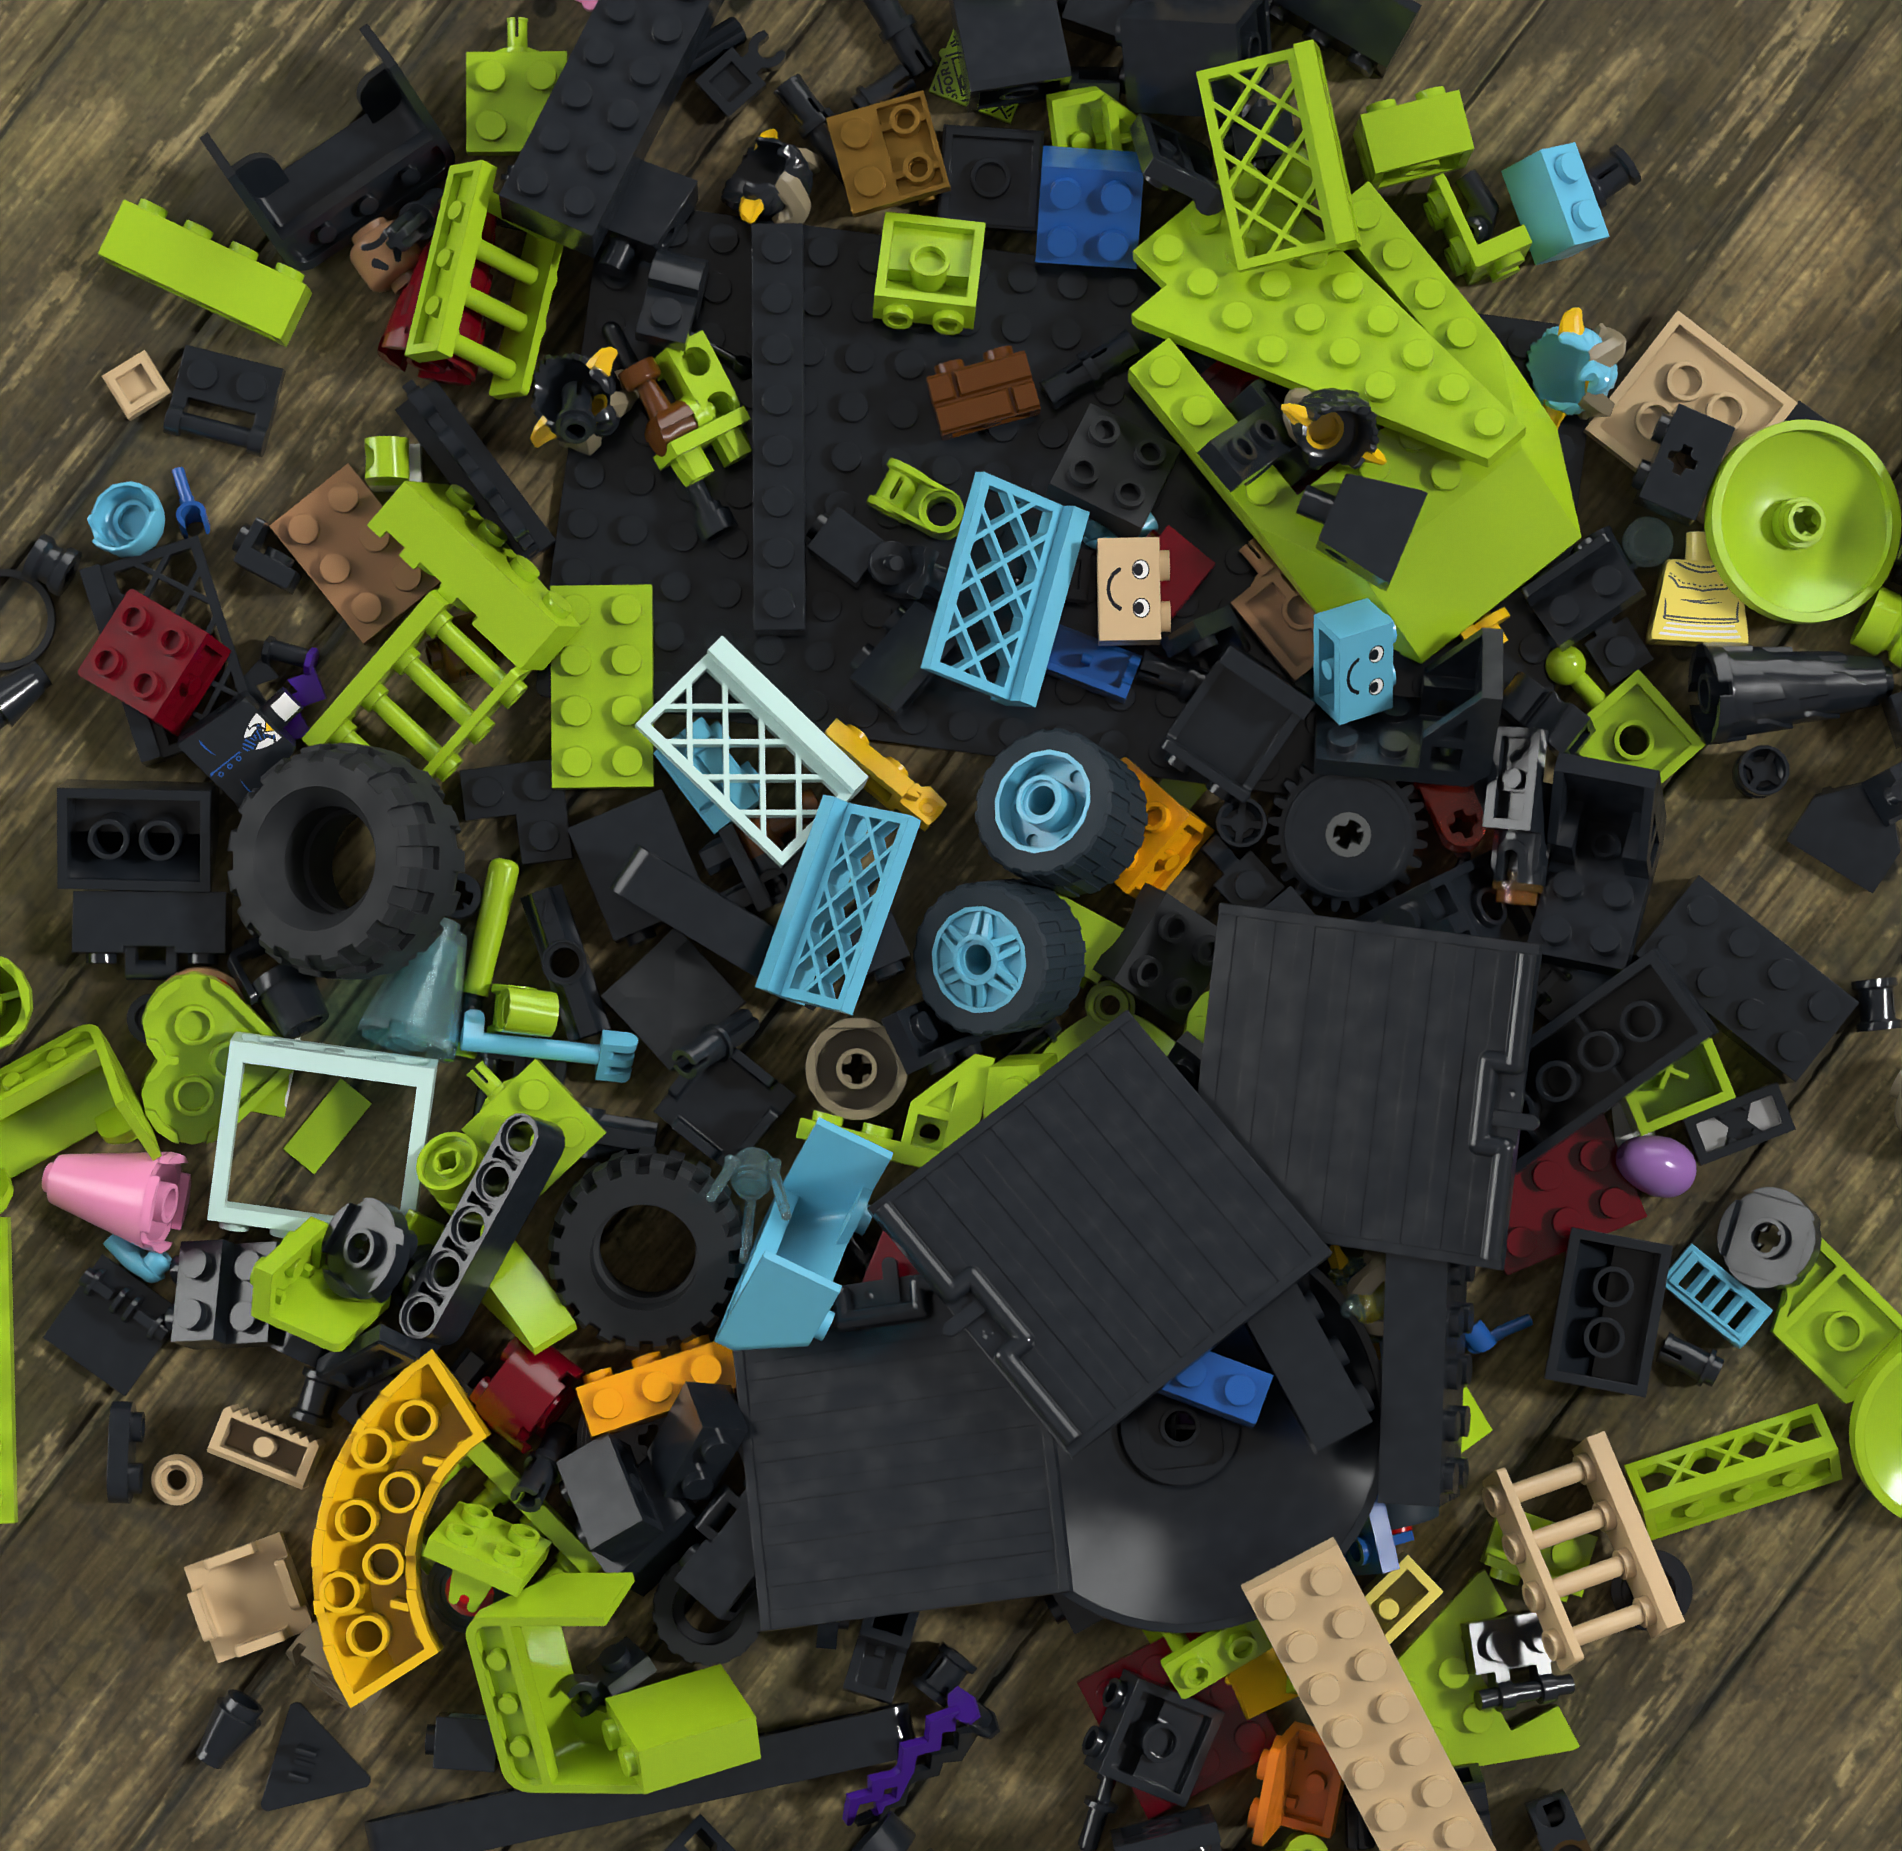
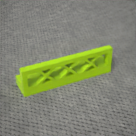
[1624,1403,1843,1541]

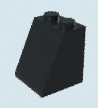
[949,0,1072,113]
[1115,0,1274,119]

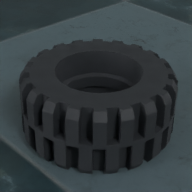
[548,1147,747,1351]

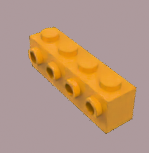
[576,1334,737,1441]

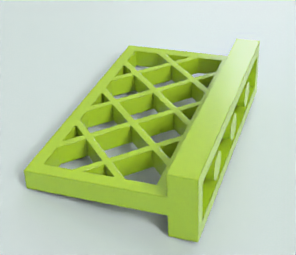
[1196,39,1362,273]

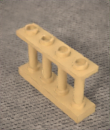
[1482,1431,1685,1672]

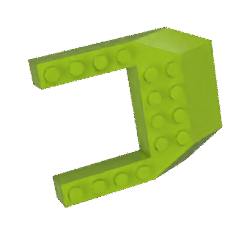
[1128,181,1581,664]

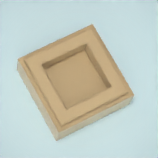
[102,350,173,421]

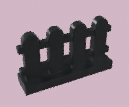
[395,379,556,562]

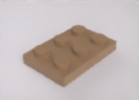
[270,463,441,646]

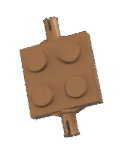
[1230,538,1316,683]

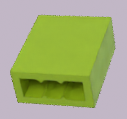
[601,1664,761,1794]

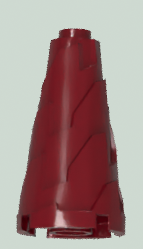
[377,191,498,386]

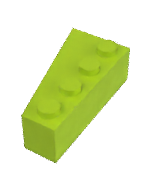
[367,481,582,670]

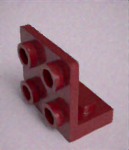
[78,589,231,737]

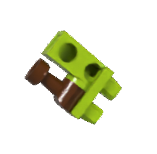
[618,330,753,487]

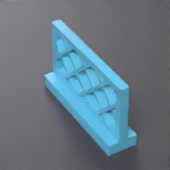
[921,472,1090,707]
[755,794,921,1015]

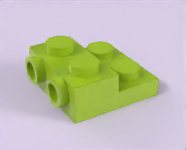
[873,211,986,335]

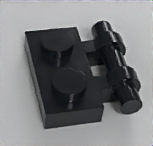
[1460,1611,1575,1712]

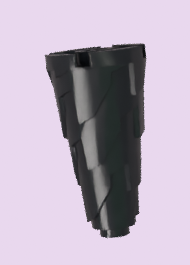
[1688,642,1894,745]

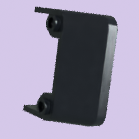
[200,24,455,271]

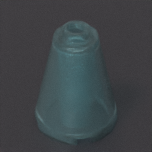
[358,917,467,1063]

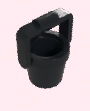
[227,936,329,1039]

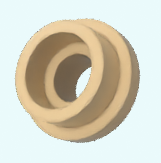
[151,1454,203,1505]

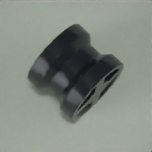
[22,533,82,596]

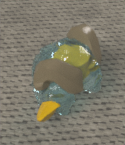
[1326,1244,1386,1360]

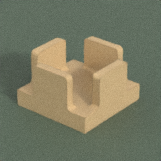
[184,1531,315,1663]

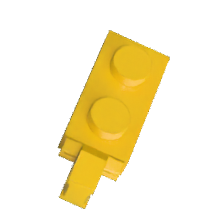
[824,718,947,832]

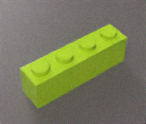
[98,198,312,347]

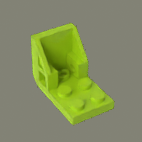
[796,1054,995,1168]

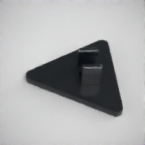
[261,1702,371,1811]

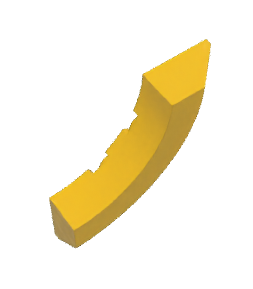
[311,1349,492,1708]

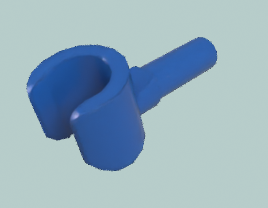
[172,467,210,539]
[1465,1314,1533,1354]

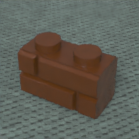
[926,346,1041,441]

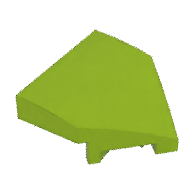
[1046,86,1137,152]

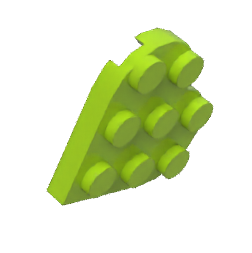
[141,971,294,1145]

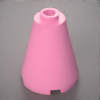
[42,1152,191,1254]

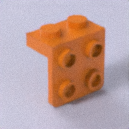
[1247,1721,1344,1847]

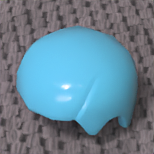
[87,481,165,558]

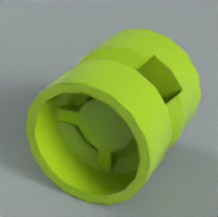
[1850,586,1902,669]
[416,1132,485,1217]

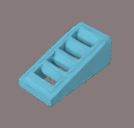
[1665,1243,1773,1349]

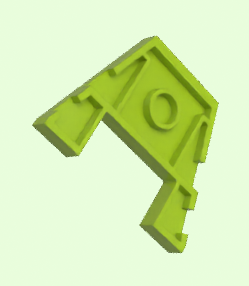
[1397,1569,1580,1767]

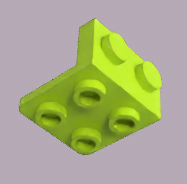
[1423,173,1533,286]
[250,1216,391,1352]

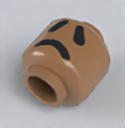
[350,217,422,295]

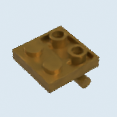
[826,90,951,218]

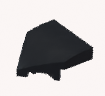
[1786,782,1901,894]

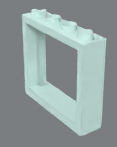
[207,1031,438,1238]

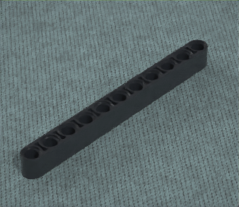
[364,1702,916,1851]

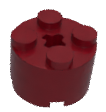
[469,1337,586,1454]

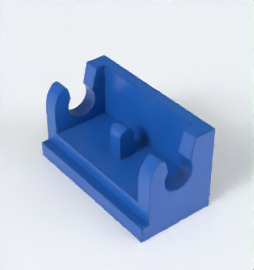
[1045,624,1142,704]

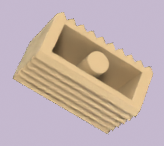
[207,1404,326,1490]

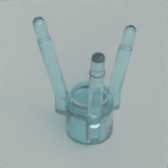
[706,1147,792,1264]

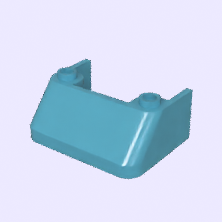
[714,1117,893,1351]

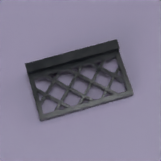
[79,535,249,767]

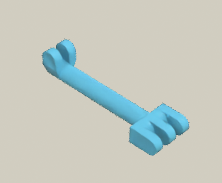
[460,1009,638,1083]

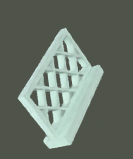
[635,636,869,868]

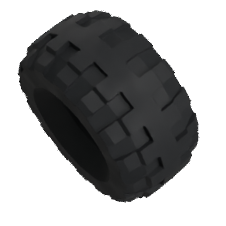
[227,743,465,980]

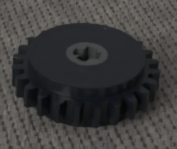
[1266,764,1429,912]

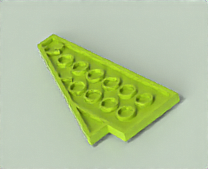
[1131,162,1526,468]

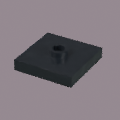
[937,124,1044,234]

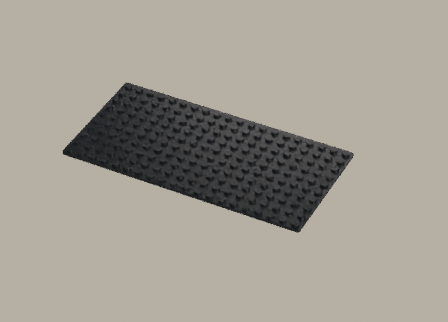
[536,210,1594,821]

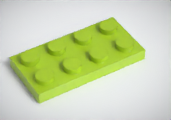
[550,584,655,790]

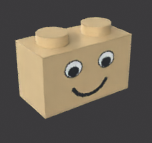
[1096,537,1171,646]

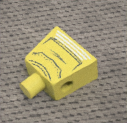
[1645,531,1749,647]

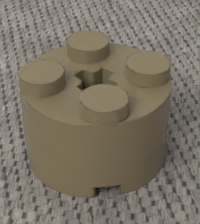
[805,1018,908,1121]

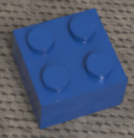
[1035,146,1144,269]

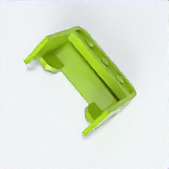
[0,1024,162,1214]
[466,1572,649,1794]

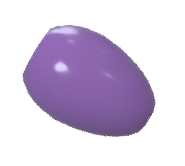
[1615,1135,1696,1198]

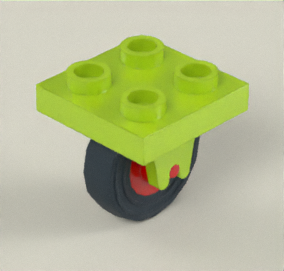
[422,1501,552,1633]

